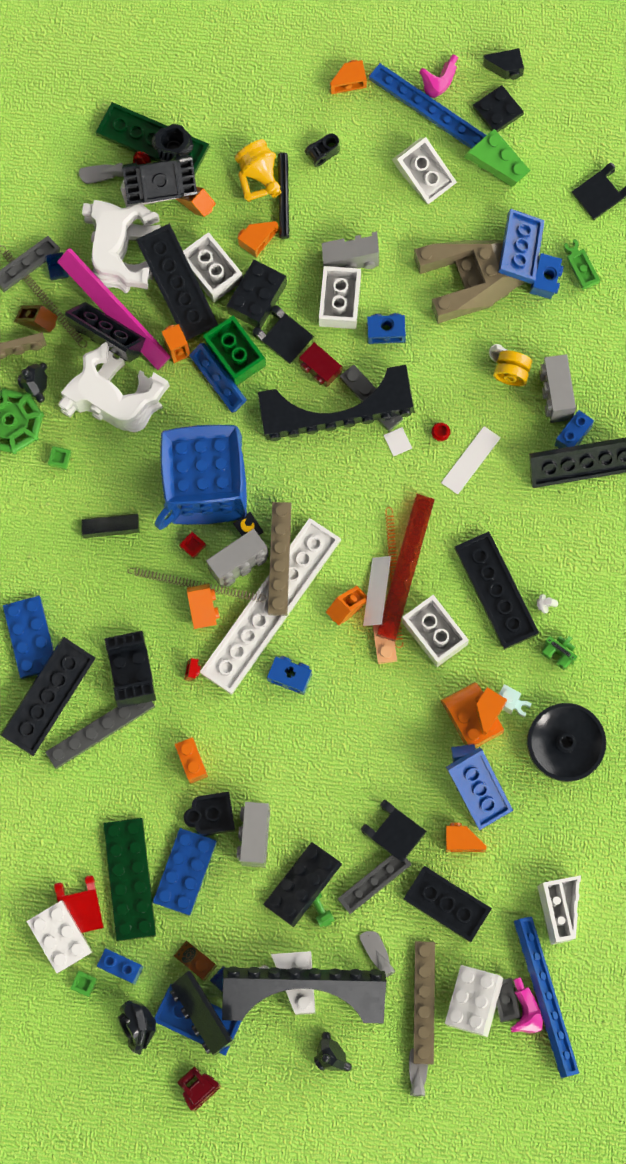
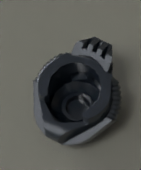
[152,124,193,161]
[118,1000,156,1055]

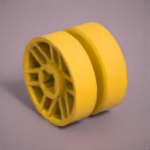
[493,350,532,386]

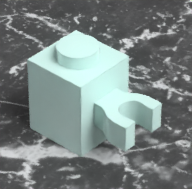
[499,684,532,718]

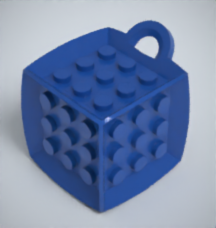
[155,425,247,530]

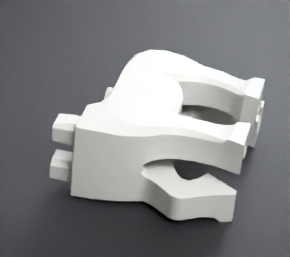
[82,200,161,293]
[58,342,170,432]

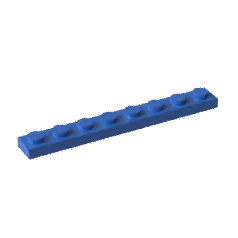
[369,63,487,149]
[514,916,579,1079]

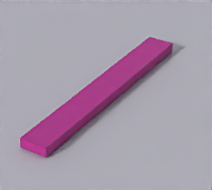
[57,248,171,370]

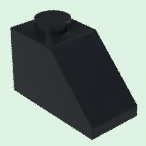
[483,48,524,80]

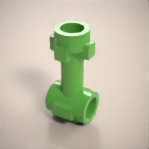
[313,893,335,928]

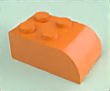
[441,682,504,748]

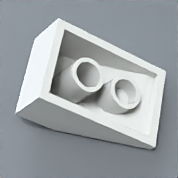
[392,137,457,204]

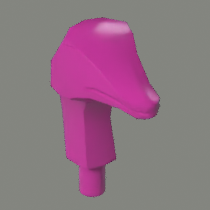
[419,54,458,98]
[510,977,543,1034]

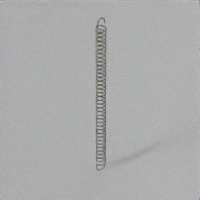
[0,246,87,348]
[128,568,267,602]

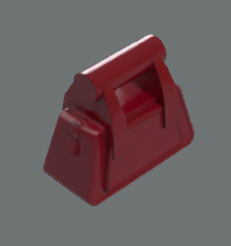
[177,1066,221,1112]

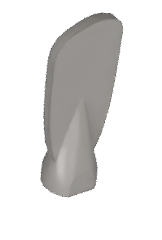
[79,163,123,184]
[360,931,395,977]
[409,1048,428,1096]

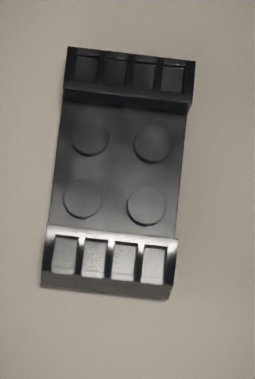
[122,155,197,204]
[104,631,157,709]

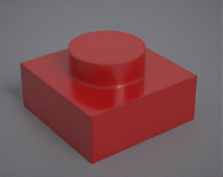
[179,532,206,559]
[184,658,200,681]

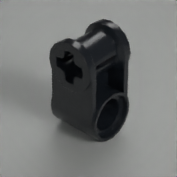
[305,133,340,167]

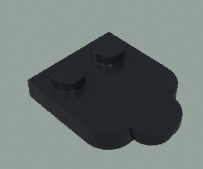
[184,792,235,836]

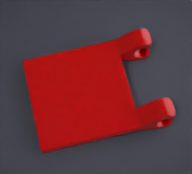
[54,876,104,933]

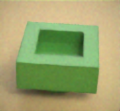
[48,446,72,470]
[70,970,97,997]

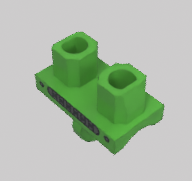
[541,636,578,670]

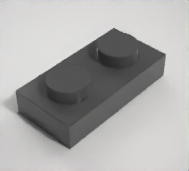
[497,978,521,1023]

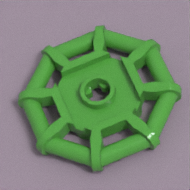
[0,388,45,455]

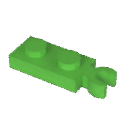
[564,239,600,290]

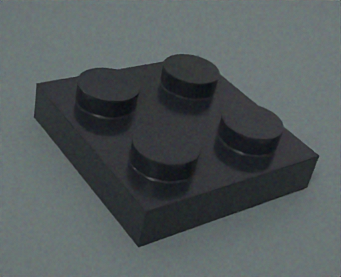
[473,85,524,132]

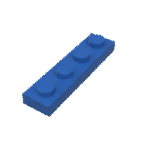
[189,343,247,413]

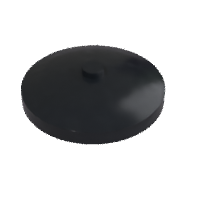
[527,703,606,782]

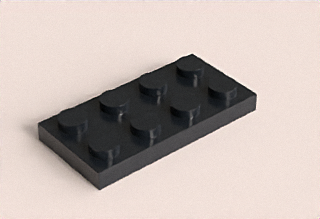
[263,842,342,928]
[403,866,492,943]

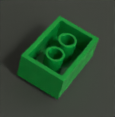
[203,315,266,386]

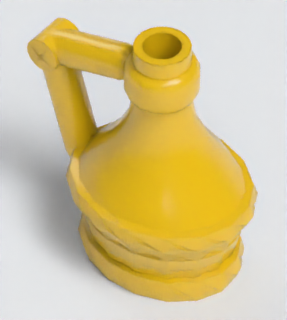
[235,139,281,202]

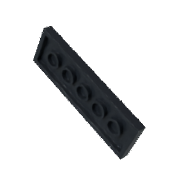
[136,223,218,341]
[529,437,626,488]
[454,531,539,650]
[0,637,95,756]

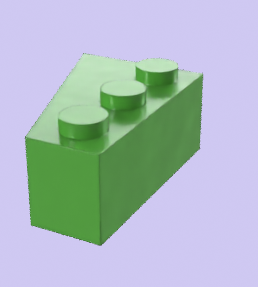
[463,129,530,187]

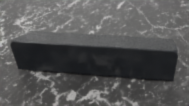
[82,514,140,538]

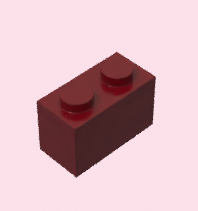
[299,342,342,387]

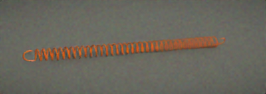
[386,507,403,648]

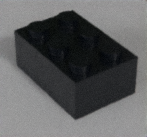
[227,260,287,329]

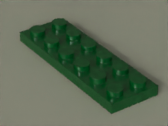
[96,102,210,174]
[103,818,156,942]

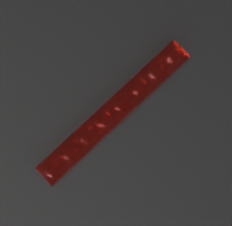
[376,494,435,641]

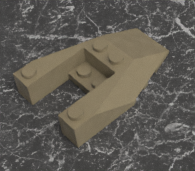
[414,240,525,324]

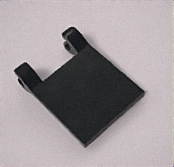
[572,163,626,220]
[252,305,314,364]
[361,800,427,862]

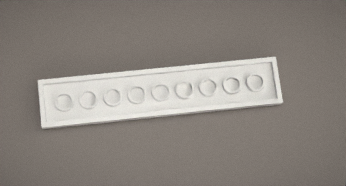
[200,518,341,695]

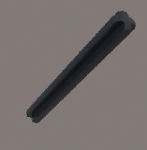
[278,152,289,239]

